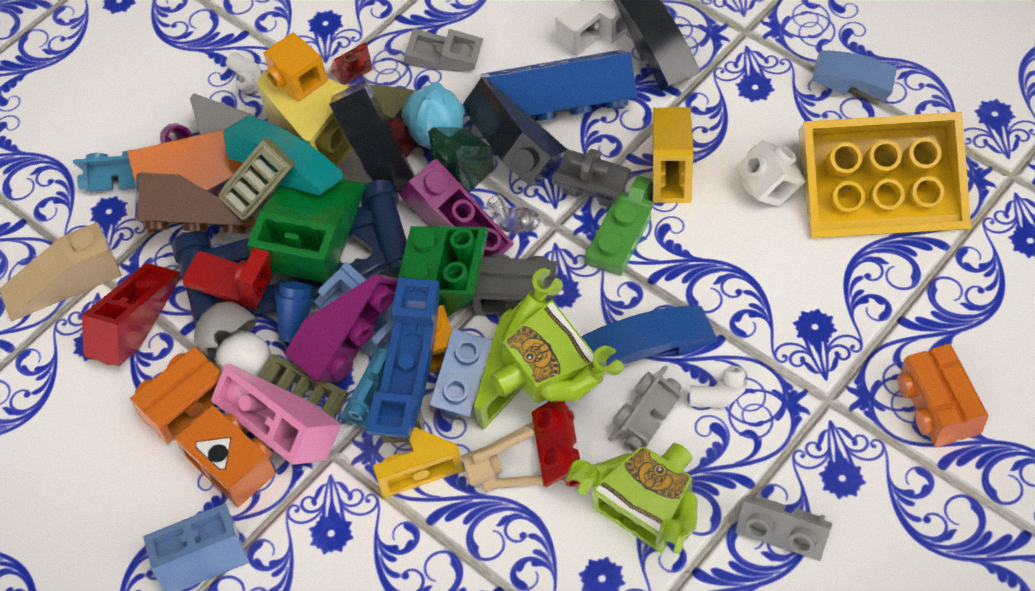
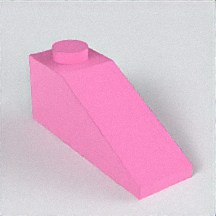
[211,364,342,465]

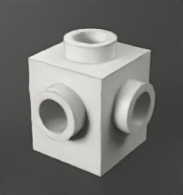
[736,140,806,207]

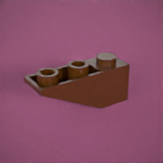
[135,172,256,234]

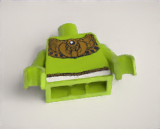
[490,268,624,403]
[565,443,698,554]

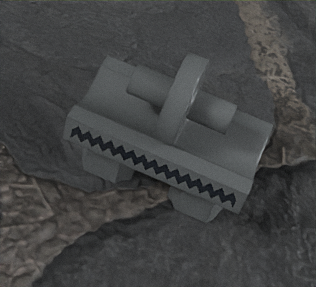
[552,148,631,208]

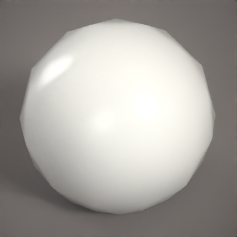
[215,331,271,376]

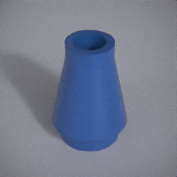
[275,281,315,343]

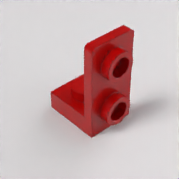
[182,248,272,310]

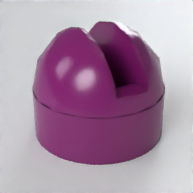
[160,123,192,143]

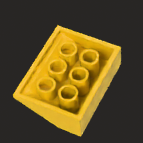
[798,112,971,239]

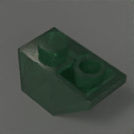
[428,127,494,193]

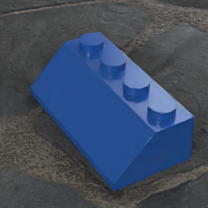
[480,49,637,121]

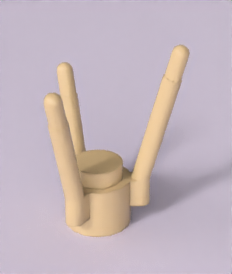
[461,422,560,493]

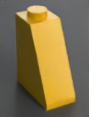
[653,106,694,203]

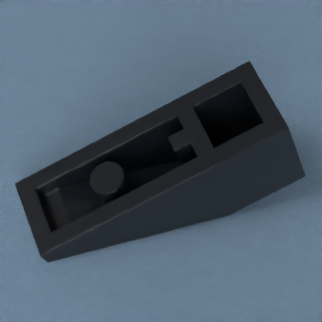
[462,76,567,186]
[329,79,415,192]

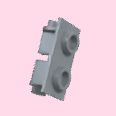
[608,365,682,452]
[735,493,833,561]

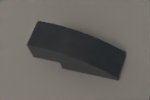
[614,0,701,91]

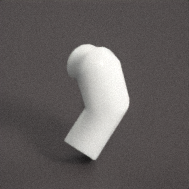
[226,52,261,94]

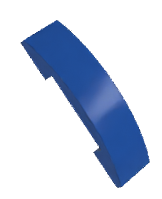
[366,277,440,439]
[581,306,717,366]

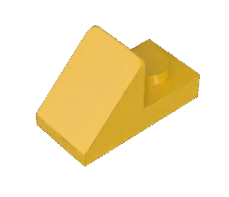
[373,427,464,499]

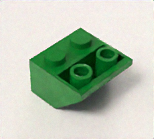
[395,226,488,317]

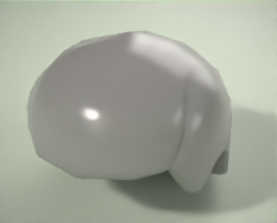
[194,301,257,359]

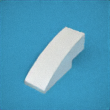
[555,0,628,57]

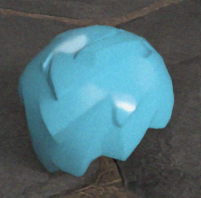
[401,82,465,149]

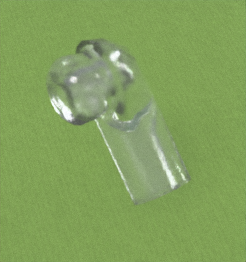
[486,195,540,233]

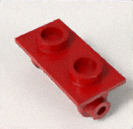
[531,401,580,488]

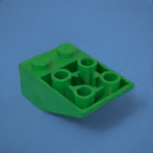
[247,179,366,283]

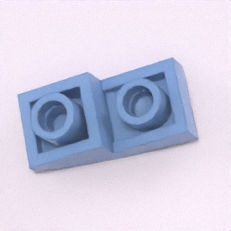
[812,50,897,102]

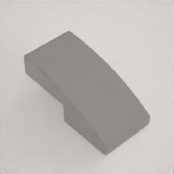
[403,28,483,71]

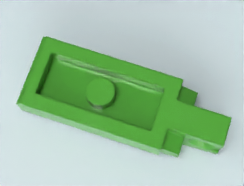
[585,175,653,276]

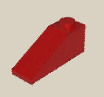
[82,262,180,366]

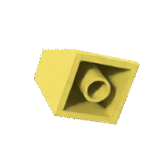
[256,70,353,168]

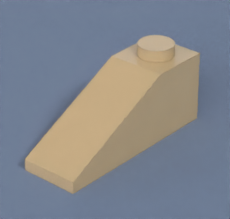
[0,222,122,321]

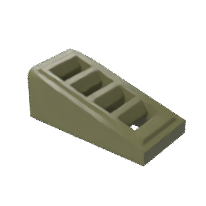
[218,137,296,221]
[257,354,349,419]

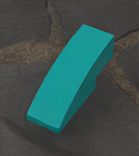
[223,115,343,195]

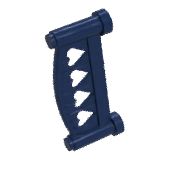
[172,180,407,326]

